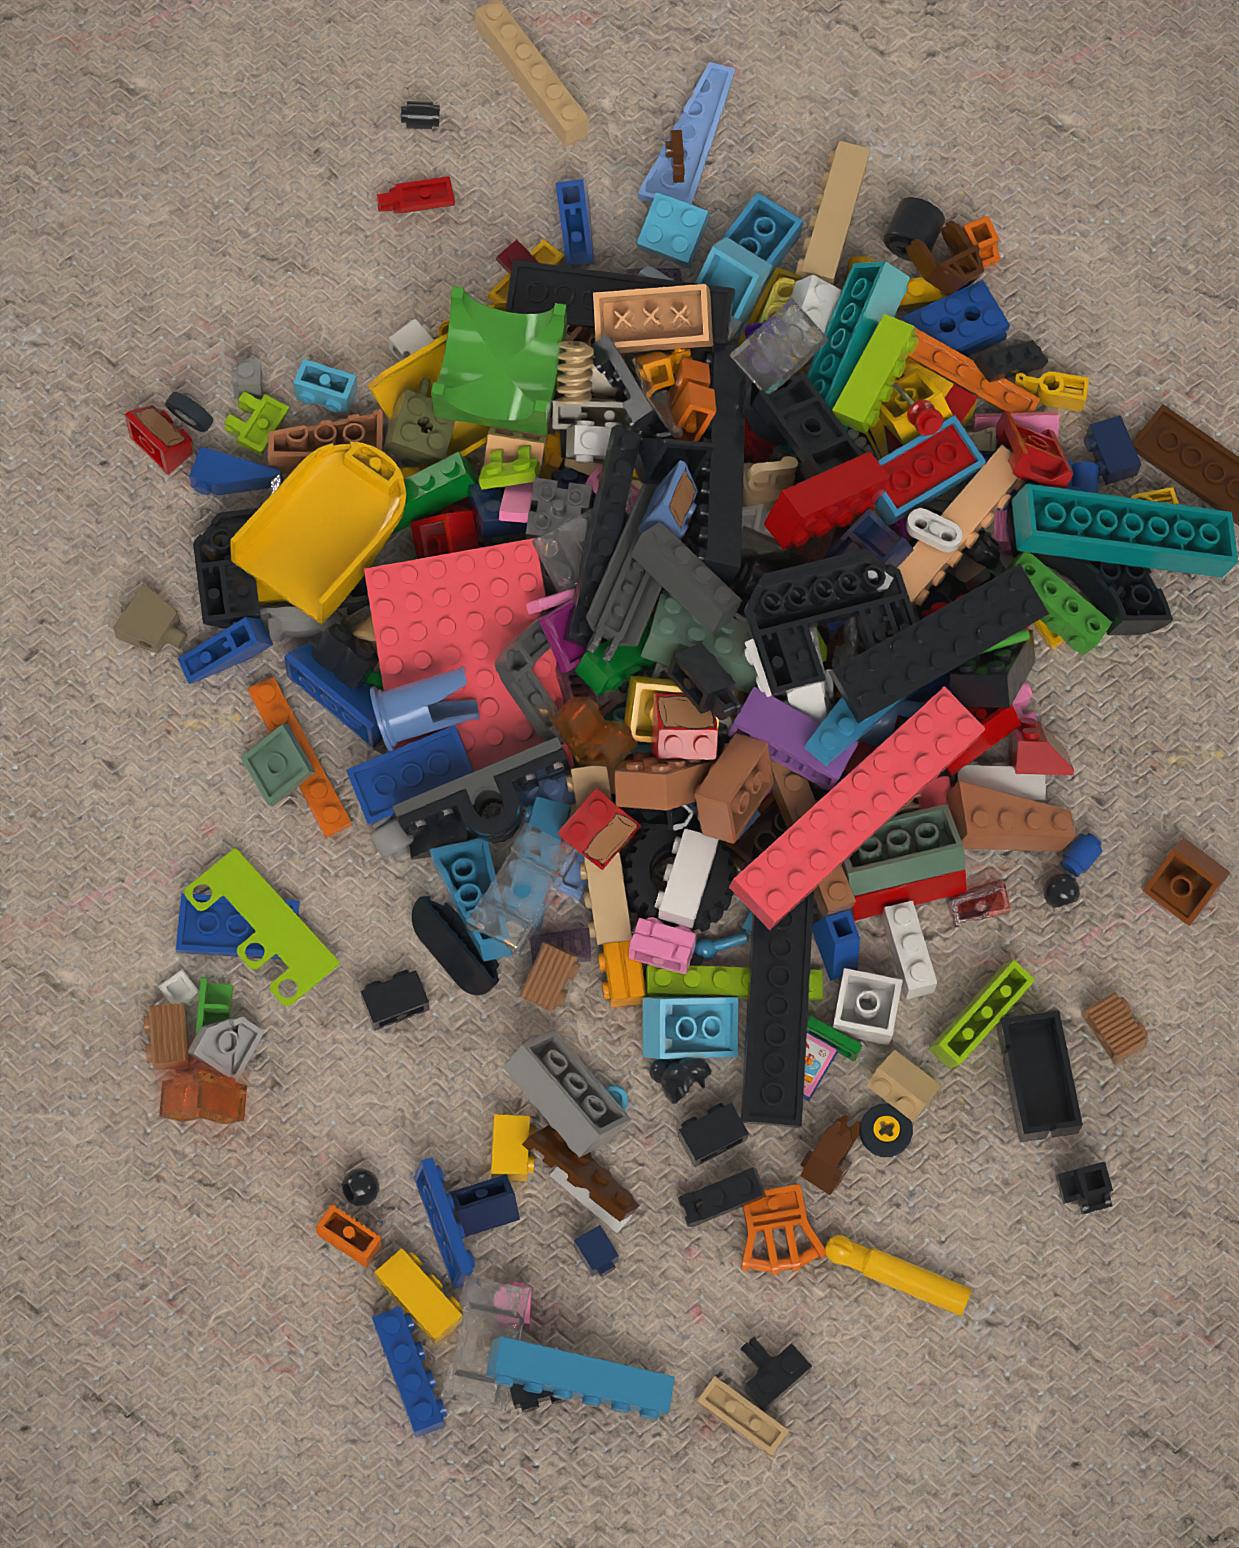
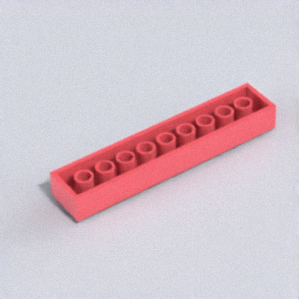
[729,687,985,930]

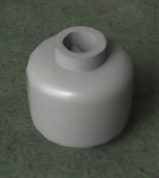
[370,816,414,860]

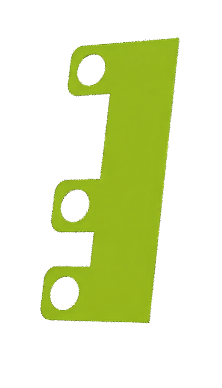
[184,847,341,1006]

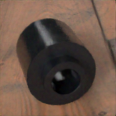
[401,101,440,130]

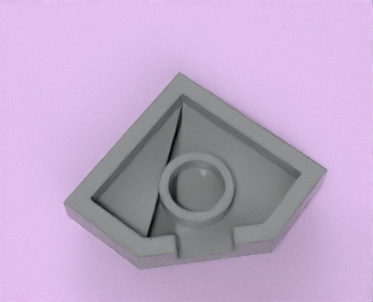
[187,1016,264,1083]

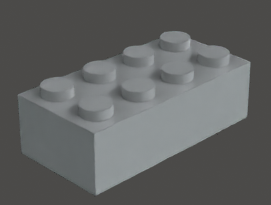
[503,1030,631,1158]

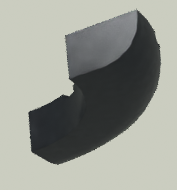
[1006,492,1173,636]

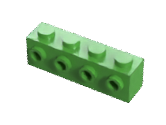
[1003,551,1112,656]

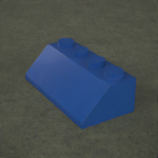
[284,643,383,748]

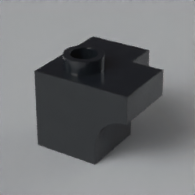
[1055,1162,1113,1214]

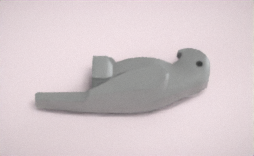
[260,605,342,642]

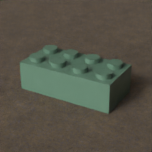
[640,593,758,694]
[841,804,965,896]

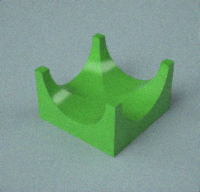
[431,286,567,436]

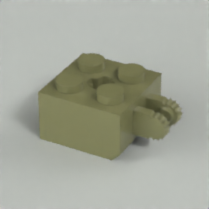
[382,377,455,466]

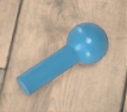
[694,931,749,961]

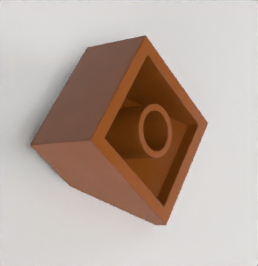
[1143,838,1231,926]

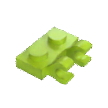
[224,391,289,456]
[479,445,540,490]

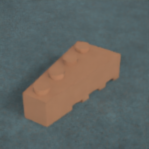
[268,409,384,474]
[946,781,1075,852]

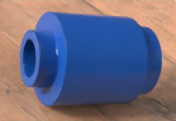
[1060,833,1103,877]

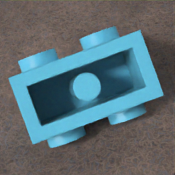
[293,359,358,414]

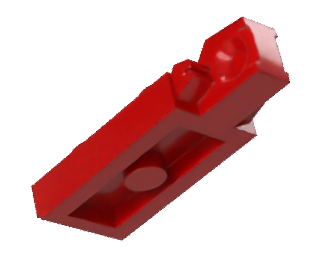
[377,176,455,213]

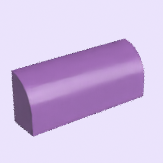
[727,687,858,791]

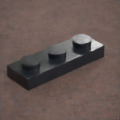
[974,340,1049,383]

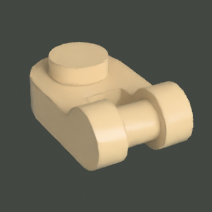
[745,456,798,491]

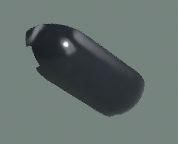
[412,896,500,995]

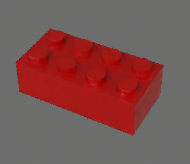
[764,451,890,551]

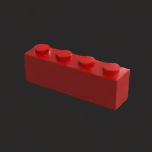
[850,869,967,921]

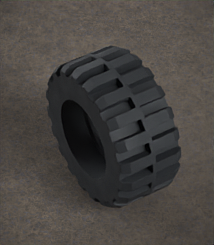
[623,820,736,932]

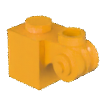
[633,348,692,392]

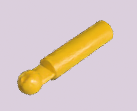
[825,1235,972,1317]

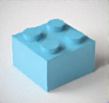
[636,192,710,268]

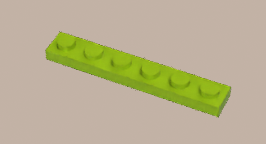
[646,964,823,1002]

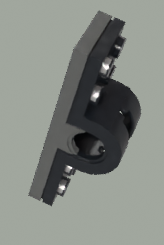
[392,737,571,842]

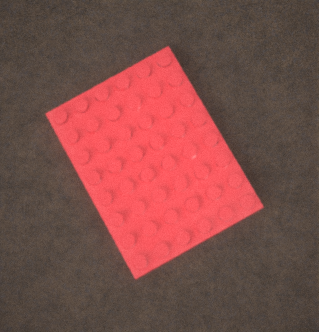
[364,538,575,772]

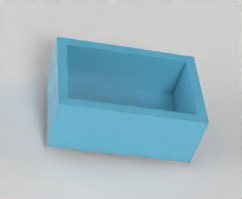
[695,237,772,341]

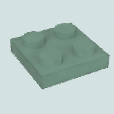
[240,724,316,806]

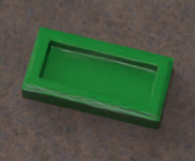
[807,1016,863,1061]

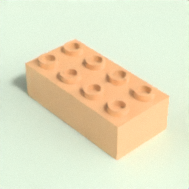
[593,284,713,353]

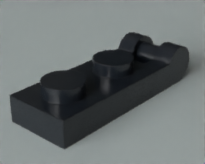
[678,1167,766,1227]

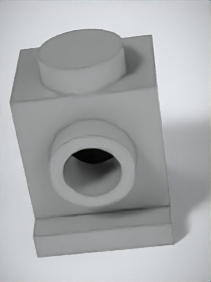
[232,359,262,399]

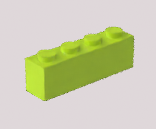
[832,314,919,434]
[928,960,1035,1069]

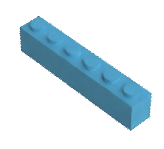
[485,1336,675,1420]

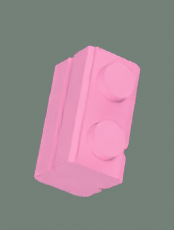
[629,917,697,975]

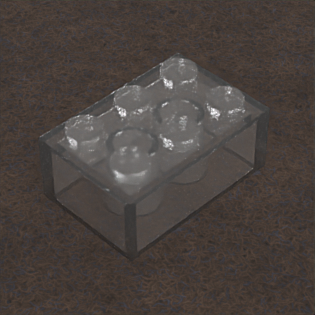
[729,298,829,394]

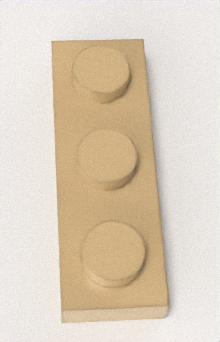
[696,1376,789,1457]

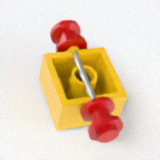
[879,367,953,446]

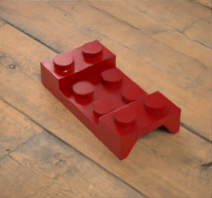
[996,410,1074,489]

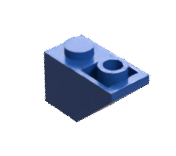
[812,910,860,981]

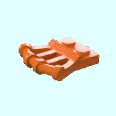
[741,1184,827,1275]

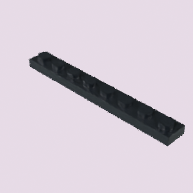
[563,425,642,649]

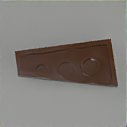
[522,1125,640,1222]

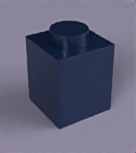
[574,1225,619,1277]

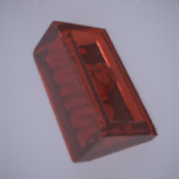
[946,880,1011,927]

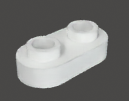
[906,508,962,552]

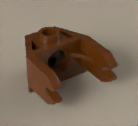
[906,220,984,296]
[800,1114,860,1195]

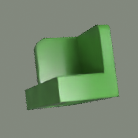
[196,977,233,1036]

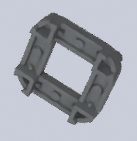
[495,604,628,745]

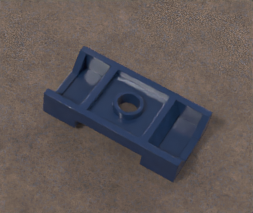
[468,469,594,539]
[820,508,914,634]

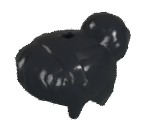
[649,1058,712,1104]

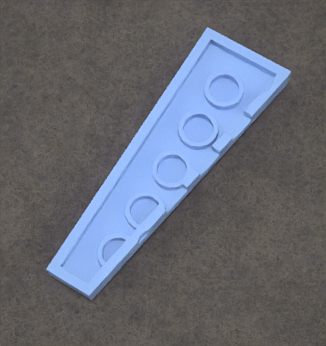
[638,62,735,205]

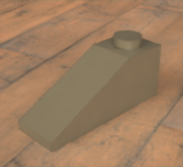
[552,397,638,431]

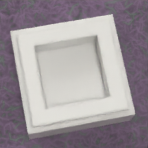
[158,969,199,1005]

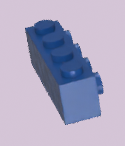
[372,1306,448,1438]

